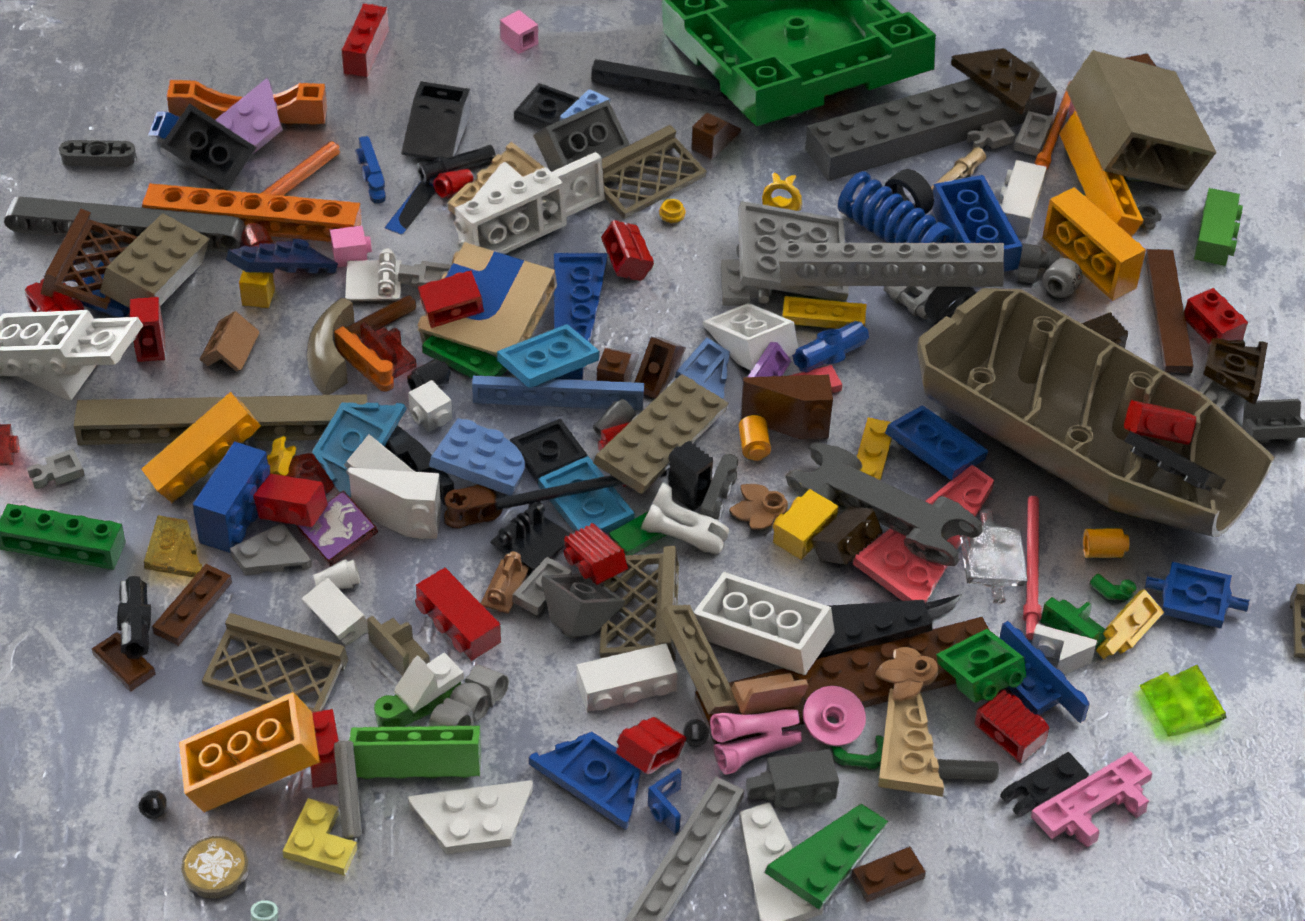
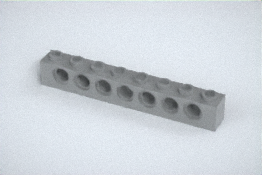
[779,243,1004,287]

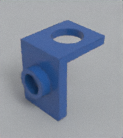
[648,768,682,835]

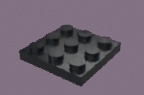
[1124,431,1226,491]

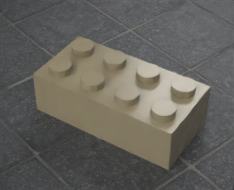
[100,213,209,308]

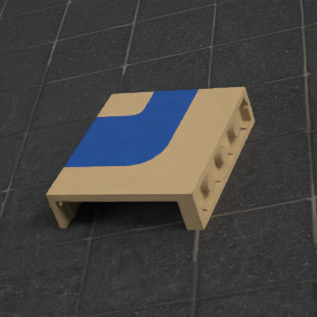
[417,242,557,371]

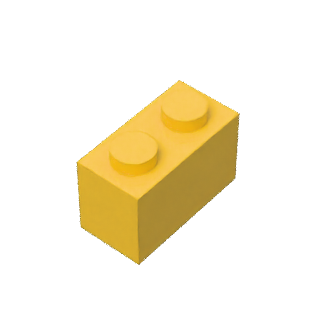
[772,489,838,560]

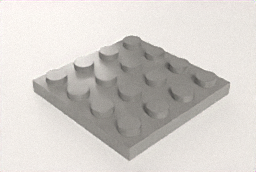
[738,201,849,302]

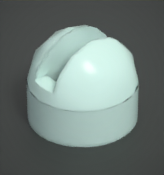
[251,900,278,921]

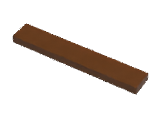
[1145,249,1194,373]

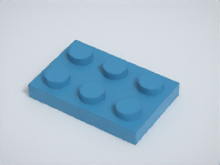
[497,324,600,388]
[538,456,635,534]

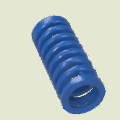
[837,172,955,243]

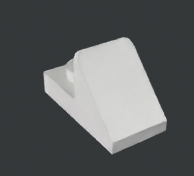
[1032,624,1097,675]
[394,652,464,713]

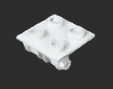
[345,249,402,301]

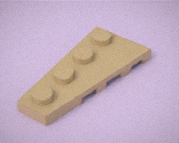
[448,142,544,215]
[878,688,944,797]

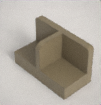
[367,616,430,676]

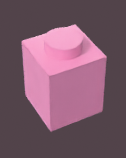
[500,10,538,54]
[330,226,372,268]

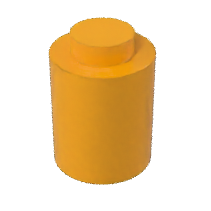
[738,415,771,461]
[1083,528,1129,558]

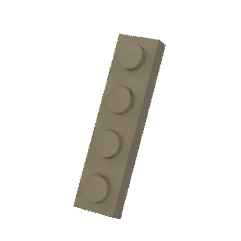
[660,605,738,714]

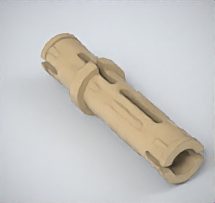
[931,147,986,191]

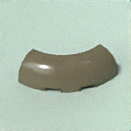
[306,298,355,395]

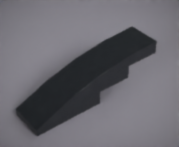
[384,425,455,506]

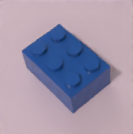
[192,441,271,553]

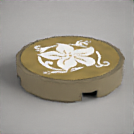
[181,836,249,898]

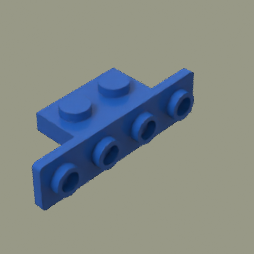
[999,621,1090,723]

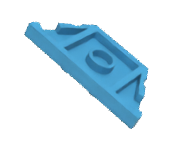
[312,402,407,501]

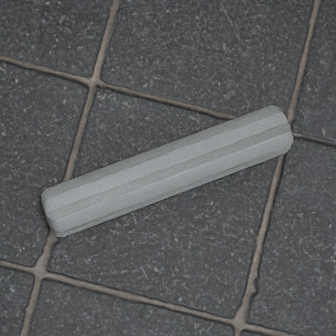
[334,741,362,838]

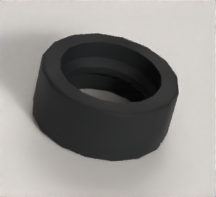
[884,169,934,222]
[924,286,977,325]

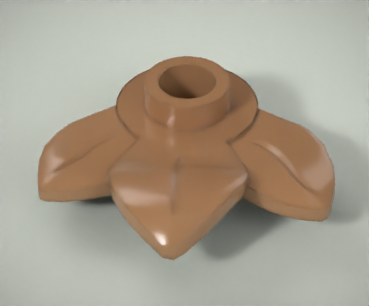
[729,484,788,529]
[875,647,938,701]

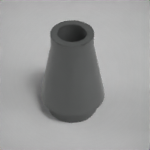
[593,399,636,437]

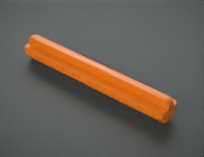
[260,141,340,196]

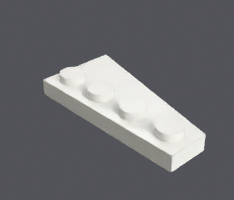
[739,802,824,921]

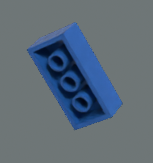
[932,175,1023,272]

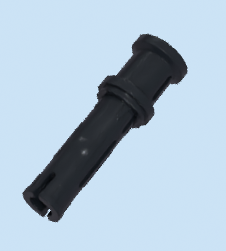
[416,145,496,185]

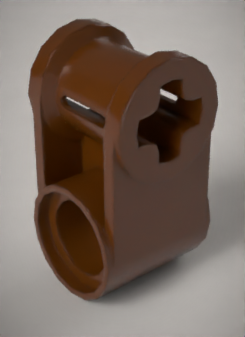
[444,484,503,529]

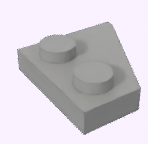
[230,523,312,575]

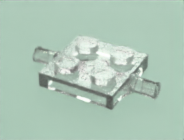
[960,509,1028,604]

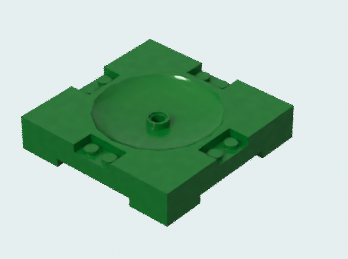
[661,0,936,126]

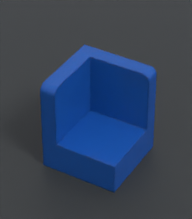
[148,111,180,140]

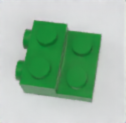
[936,629,1026,703]

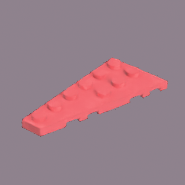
[853,465,994,604]

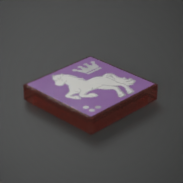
[296,490,379,567]

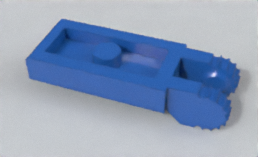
[355,136,386,204]

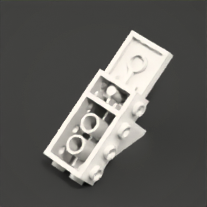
[454,152,605,254]
[0,310,143,400]

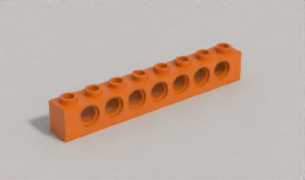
[142,183,362,242]

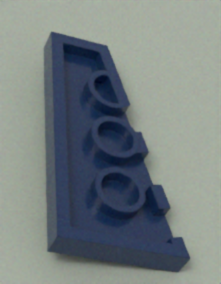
[226,239,338,273]

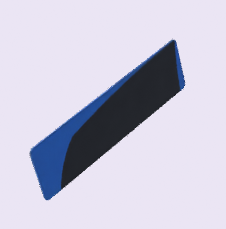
[385,181,436,234]

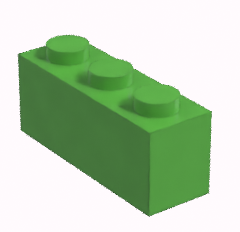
[1194,188,1243,266]

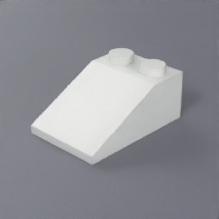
[703,303,798,371]
[349,468,441,539]

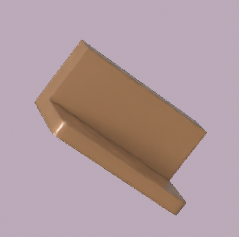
[199,311,259,372]
[731,673,809,715]

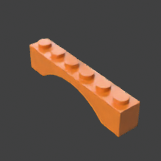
[167,80,327,124]

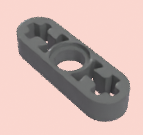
[59,140,137,166]

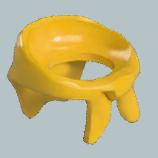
[762,173,802,211]

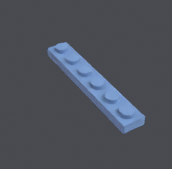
[472,376,644,411]

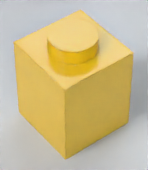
[239,271,275,308]

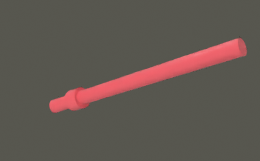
[1023,496,1041,640]

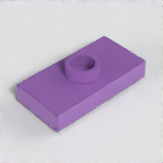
[748,342,791,377]

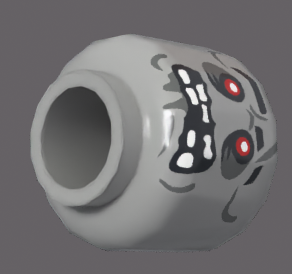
[1042,258,1083,298]

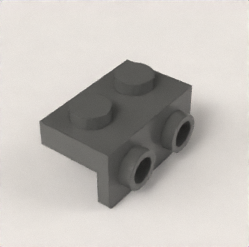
[1242,399,1305,443]

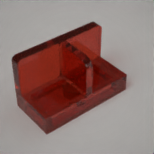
[360,322,417,379]

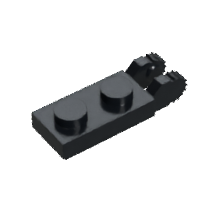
[1000,751,1089,817]

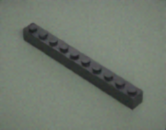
[591,59,737,107]

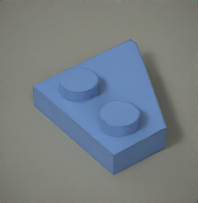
[675,337,730,399]

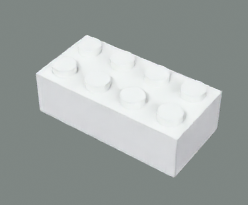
[694,572,835,675]

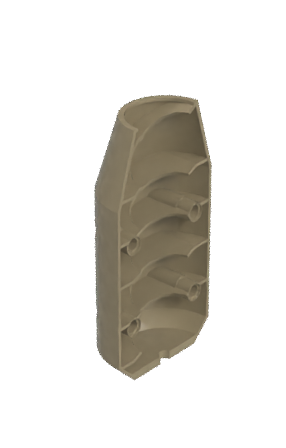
[917,288,1275,537]

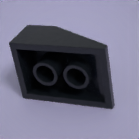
[160,103,257,190]

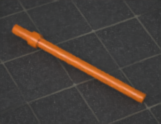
[1034,81,1071,170]

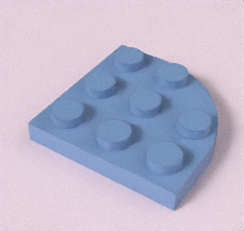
[429,418,525,496]

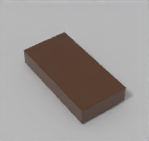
[92,632,156,692]

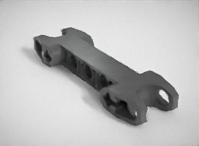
[786,443,983,566]

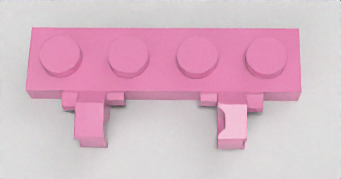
[1031,752,1152,847]

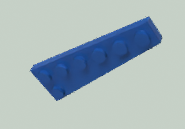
[554,253,607,379]

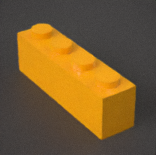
[141,392,261,503]

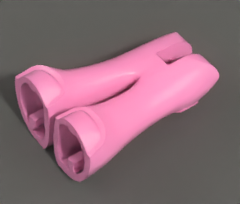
[710,709,803,775]

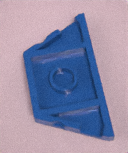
[529,731,642,830]

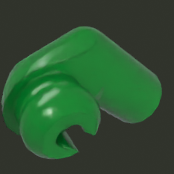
[1089,573,1137,601]

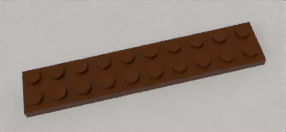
[694,617,989,744]

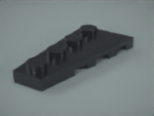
[817,600,933,659]

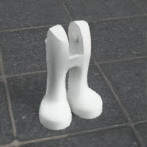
[641,483,729,554]

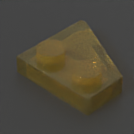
[144,515,202,577]

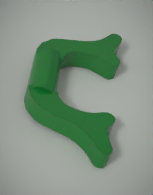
[830,735,884,770]

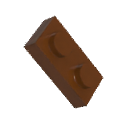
[851,846,926,902]

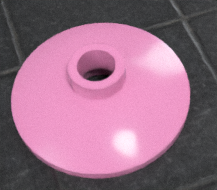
[803,686,866,746]

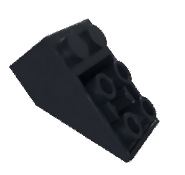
[401,81,471,160]

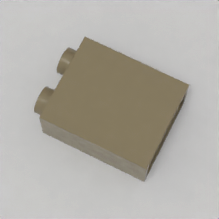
[1066,50,1217,190]

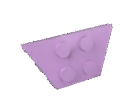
[216,78,282,155]

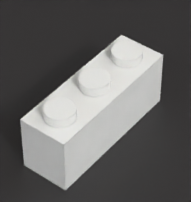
[999,160,1047,237]
[576,643,678,712]

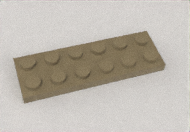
[593,374,729,494]

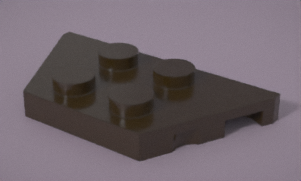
[951,48,1041,115]
[1203,338,1268,404]

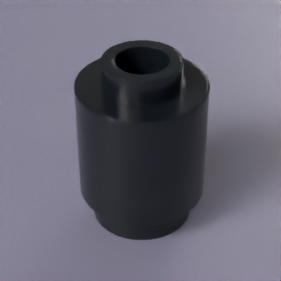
[407,359,451,391]

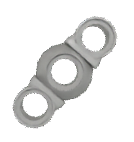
[429,665,509,726]

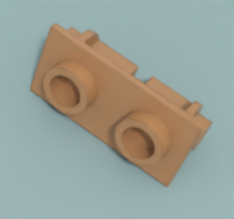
[481,551,530,614]

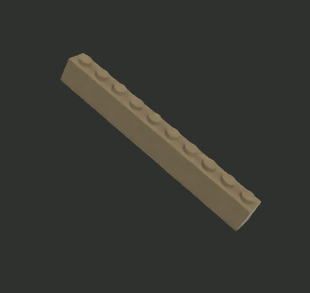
[74,394,368,445]

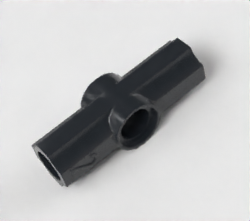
[117,576,151,659]

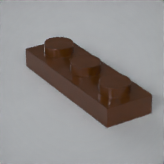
[152,564,232,646]

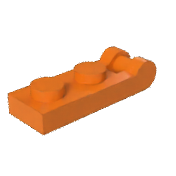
[334,326,394,391]

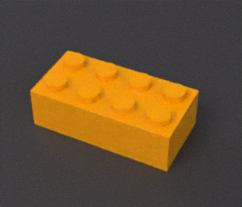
[1042,187,1146,301]
[179,692,319,813]

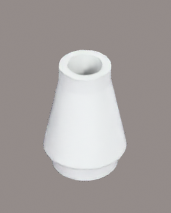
[314,559,361,589]

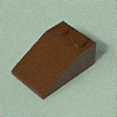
[740,374,833,439]

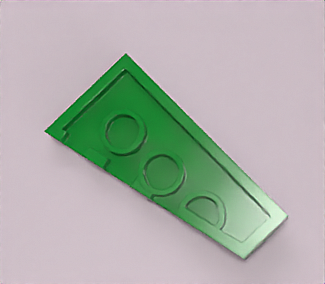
[764,804,888,910]

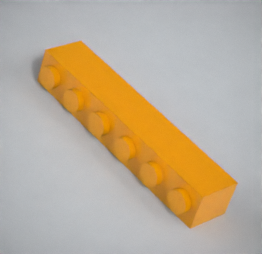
[1059,111,1144,237]

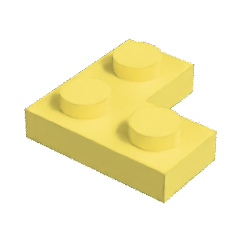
[283,798,357,876]

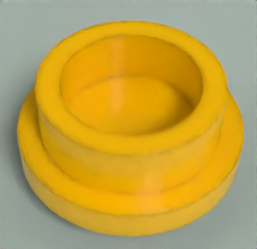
[659,199,686,223]

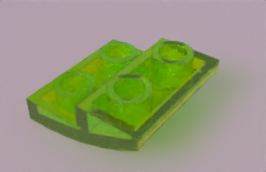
[1140,664,1227,737]

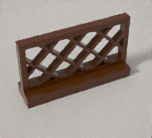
[41,209,137,310]

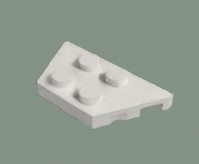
[408,780,533,854]

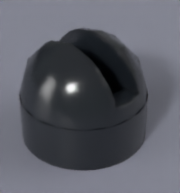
[683,719,709,746]
[138,790,167,819]

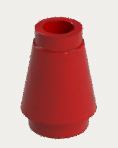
[433,169,474,198]

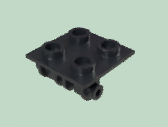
[490,502,570,571]

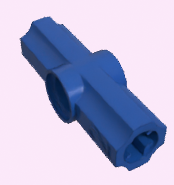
[792,321,869,373]

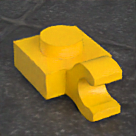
[267,436,296,476]

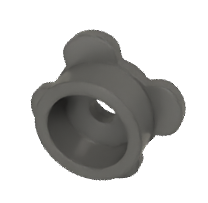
[1138,204,1162,230]

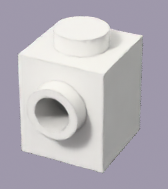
[408,380,452,432]

